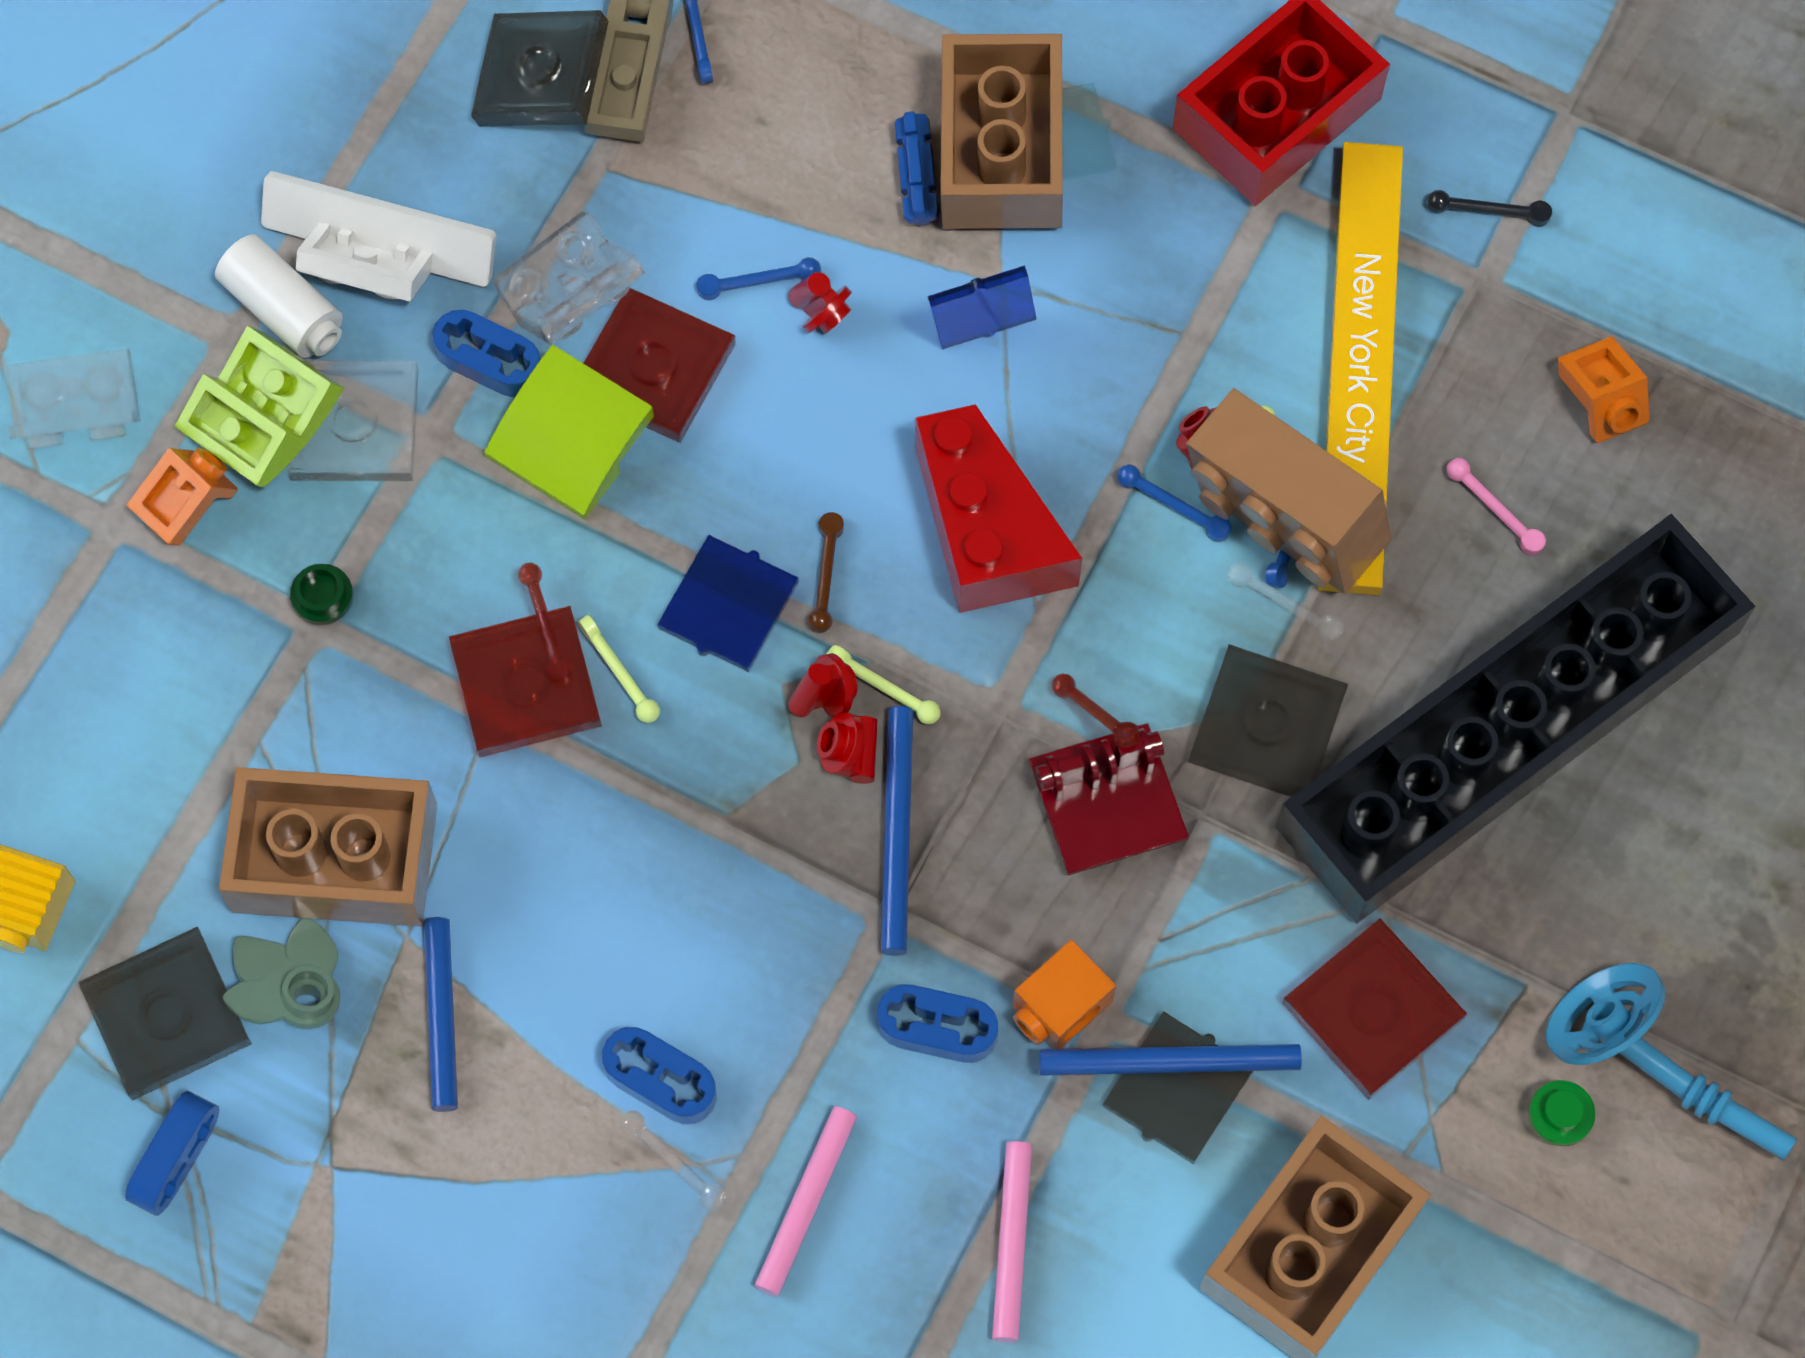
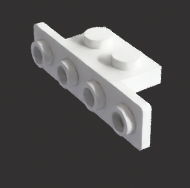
[261,171,496,302]

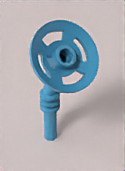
[1546,963,1797,1161]

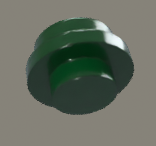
[290,564,354,625]

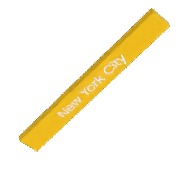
[1318,142,1403,596]

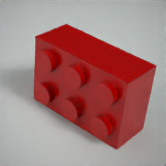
[1172,0,1390,207]

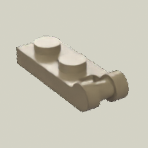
[584,0,673,142]

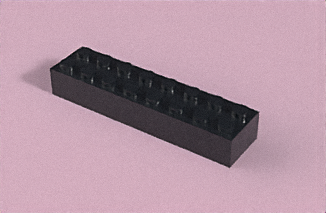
[1275,513,1756,924]

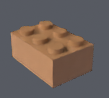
[941,33,1063,229]
[1186,388,1392,595]
[219,767,437,927]
[1199,1115,1431,1358]

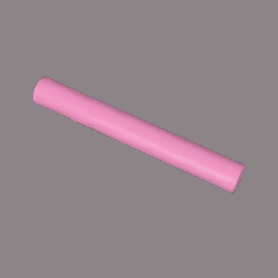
[754,1106,857,1297]
[992,1141,1032,1343]

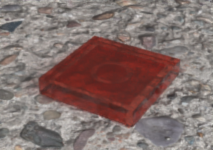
[583,287,736,443]
[449,606,602,758]
[1282,918,1467,1100]

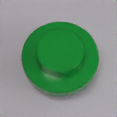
[1528,1080,1596,1146]

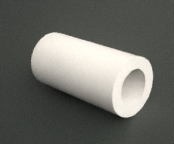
[215,234,343,358]

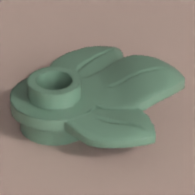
[222,918,340,1029]

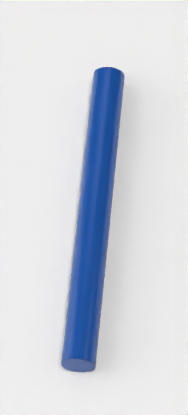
[881,706,913,956]
[1039,1044,1302,1076]

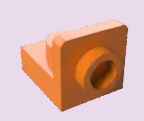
[1557,336,1650,443]
[126,448,238,545]

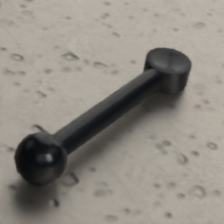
[1427,190,1552,227]

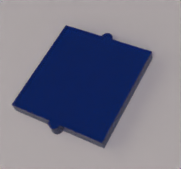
[927,265,1037,350]
[657,535,799,672]

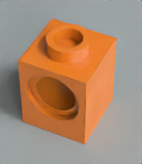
[1012,939,1116,1049]

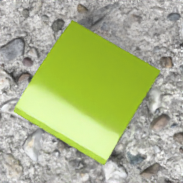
[174,326,345,487]
[484,344,654,520]

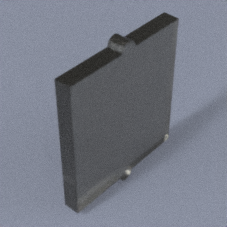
[1102,1011,1253,1164]

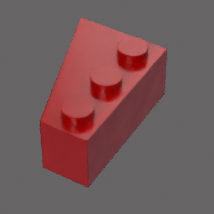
[915,404,1083,613]

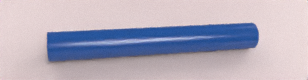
[424,917,458,1112]

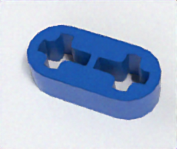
[432,309,541,397]
[877,984,998,1063]
[602,1027,717,1124]
[125,1091,220,1216]

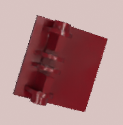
[1028,723,1189,876]

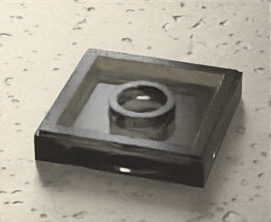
[471,10,609,127]
[1188,644,1348,797]
[78,926,252,1101]

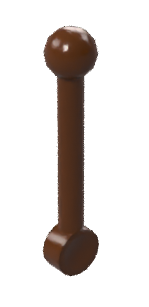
[808,512,844,633]

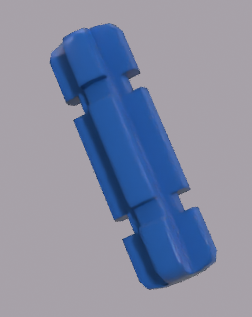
[895,111,939,226]

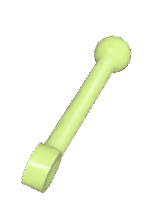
[577,615,660,723]
[826,645,941,725]

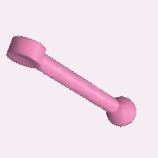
[1446,458,1546,556]

